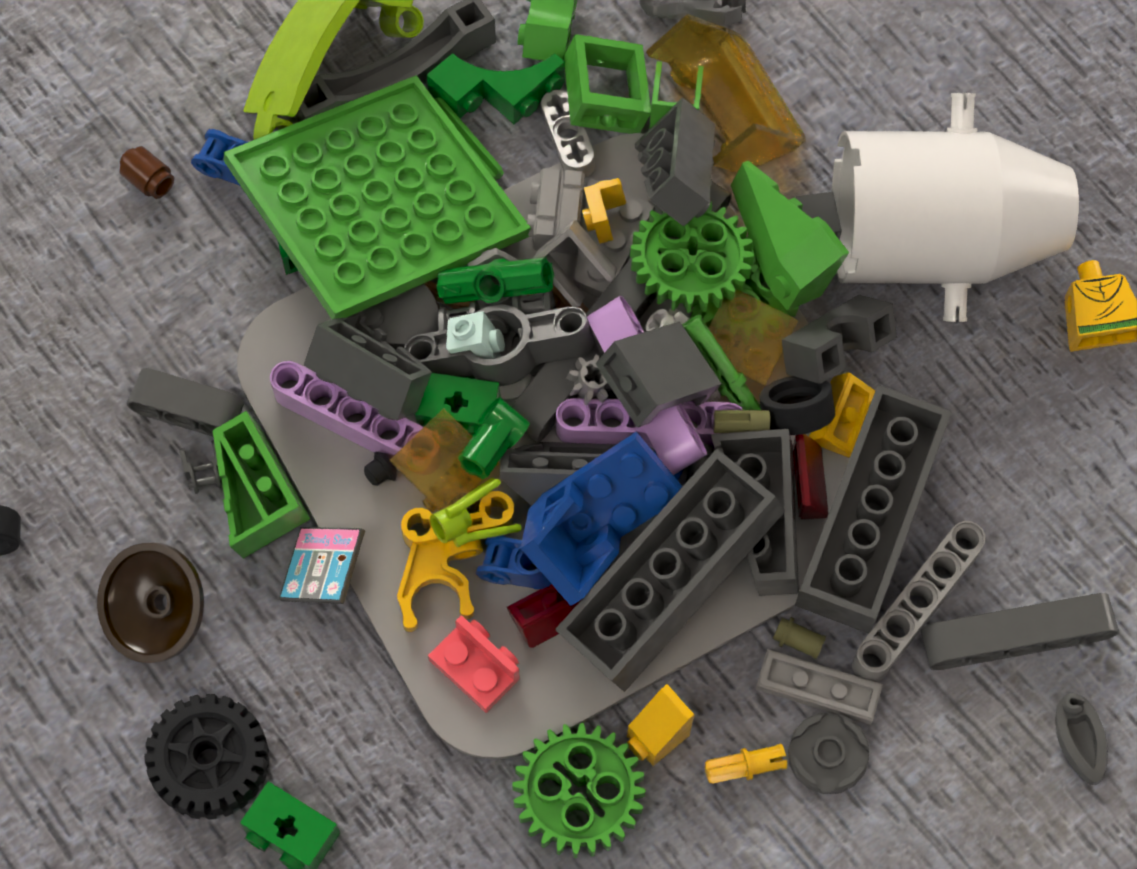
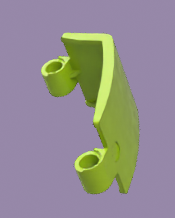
[243,0,424,140]

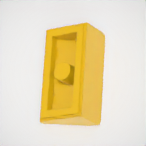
[809,372,876,458]

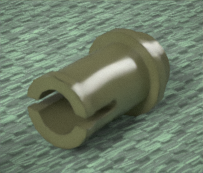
[773,617,826,659]

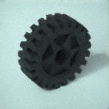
[144,694,269,820]

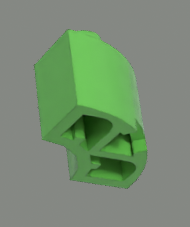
[518,0,577,61]

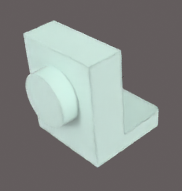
[446,311,505,359]

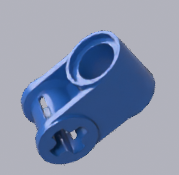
[191,129,248,186]
[476,535,551,589]

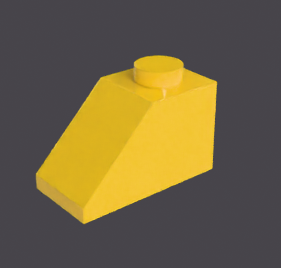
[627,684,694,766]

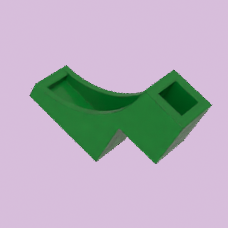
[427,53,565,124]

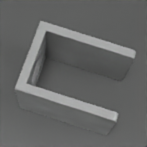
[533,219,617,307]

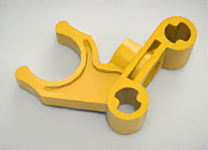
[397,491,514,632]

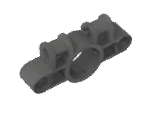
[404,290,595,386]

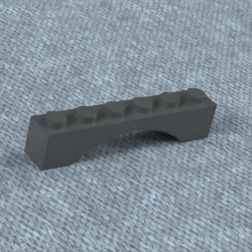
[295,0,496,122]

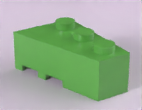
[212,411,310,559]

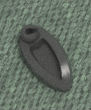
[1055,693,1108,785]

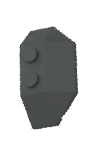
[500,442,659,506]

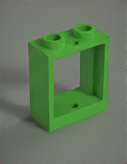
[564,34,651,134]

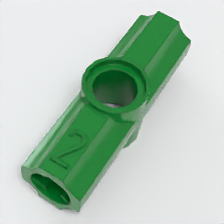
[436,257,555,304]

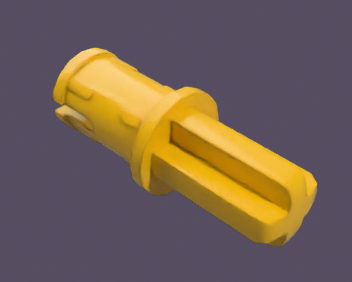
[704,743,787,784]

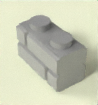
[527,168,585,254]

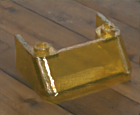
[646,14,806,172]

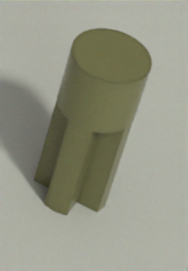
[713,410,770,433]

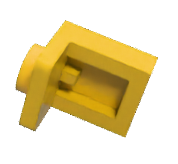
[582,178,627,244]

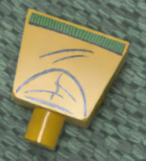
[1065,260,1137,352]

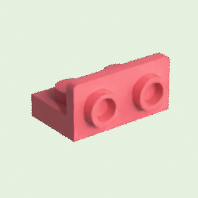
[428,615,520,713]

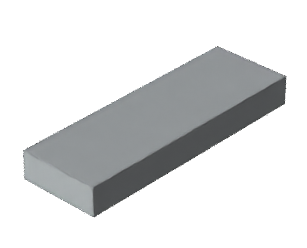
[756,649,883,725]

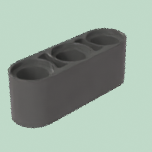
[127,368,244,437]

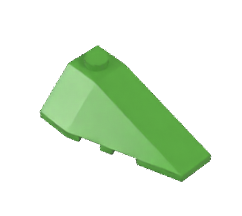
[730,161,849,311]

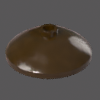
[97,542,204,663]

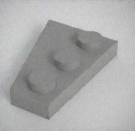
[574,177,655,298]

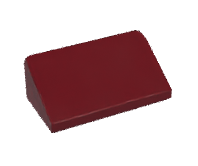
[793,434,829,520]
[507,584,591,648]

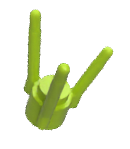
[430,478,522,547]

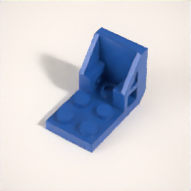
[520,431,683,606]

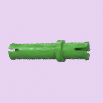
[682,314,761,410]

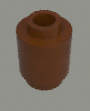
[119,146,175,199]

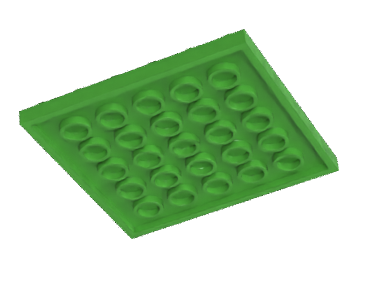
[224,75,531,319]

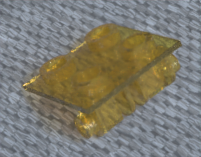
[709,289,799,386]
[390,408,499,512]

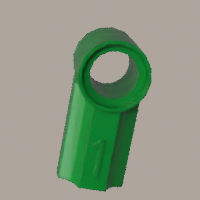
[457,397,530,479]

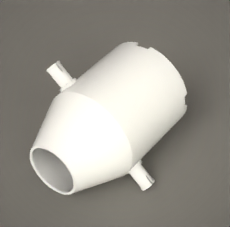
[832,93,1079,322]

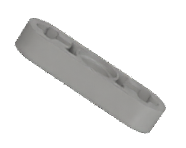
[541,90,596,178]

